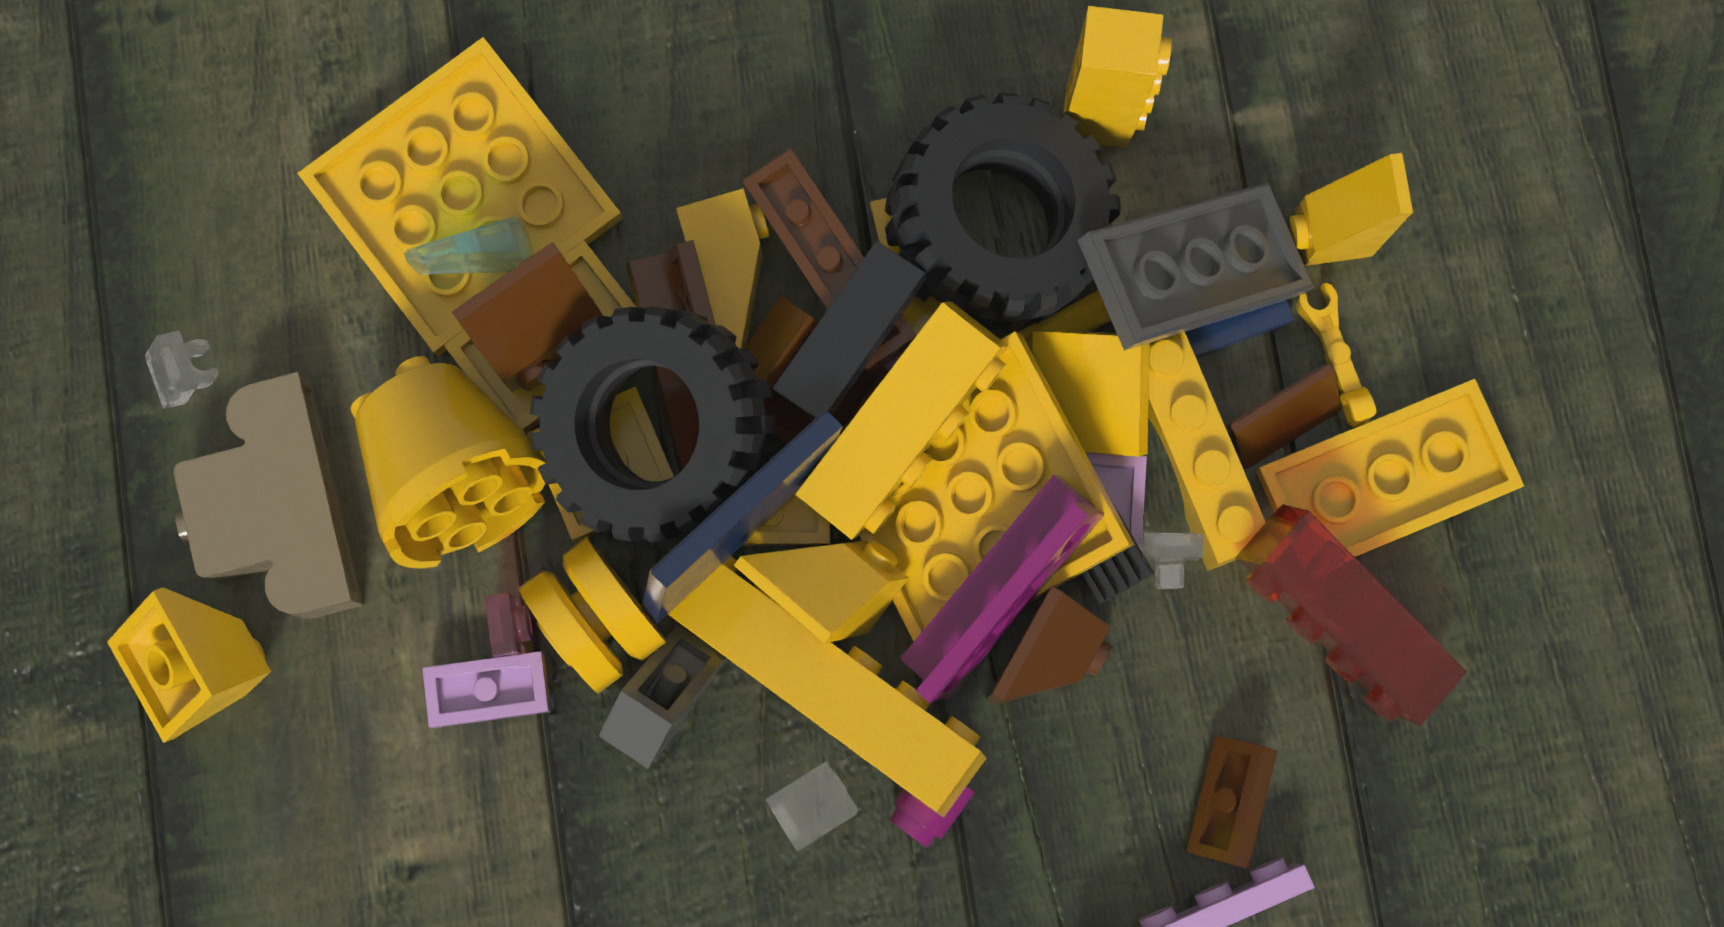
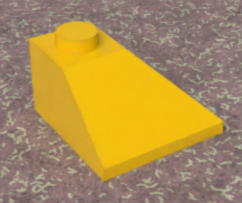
[734,540,909,644]
[107,587,271,743]

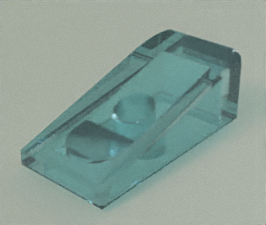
[404,216,534,274]

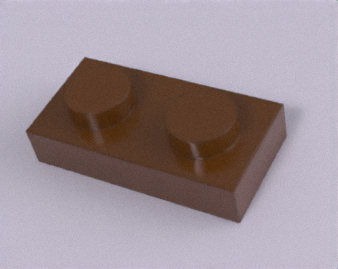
[1186,735,1277,869]

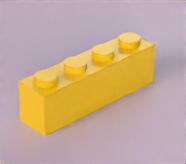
[1063,6,1172,148]
[795,301,1008,540]

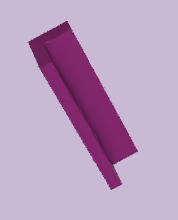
[900,475,1104,703]

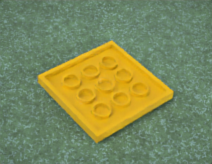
[297,37,623,357]
[837,331,1134,641]

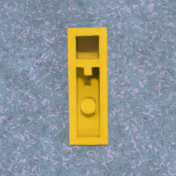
[1289,153,1413,266]
[676,189,769,349]

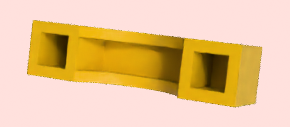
[1148,332,1274,571]

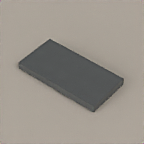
[1077,183,1314,351]

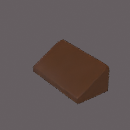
[1226,364,1341,468]

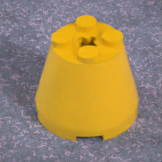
[350,356,547,568]

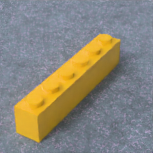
[668,556,986,818]

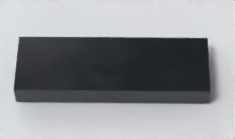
[772,241,928,419]

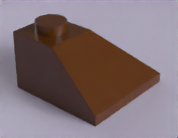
[746,296,889,444]
[986,586,1113,705]

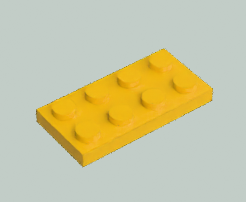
[1256,379,1524,579]

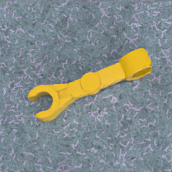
[1296,283,1376,427]

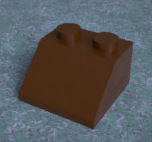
[452,242,603,393]

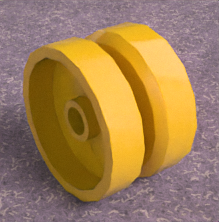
[519,537,666,694]

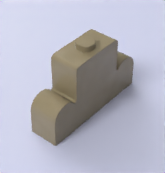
[173,372,364,619]

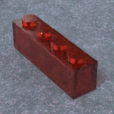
[1235,504,1467,726]

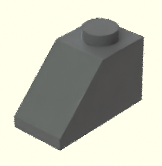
[599,625,726,769]

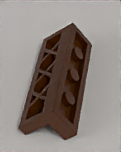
[742,148,917,375]
[626,240,716,472]

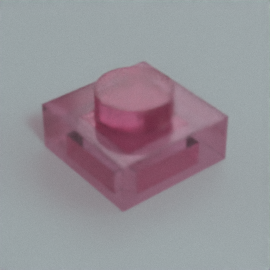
[484,592,532,657]

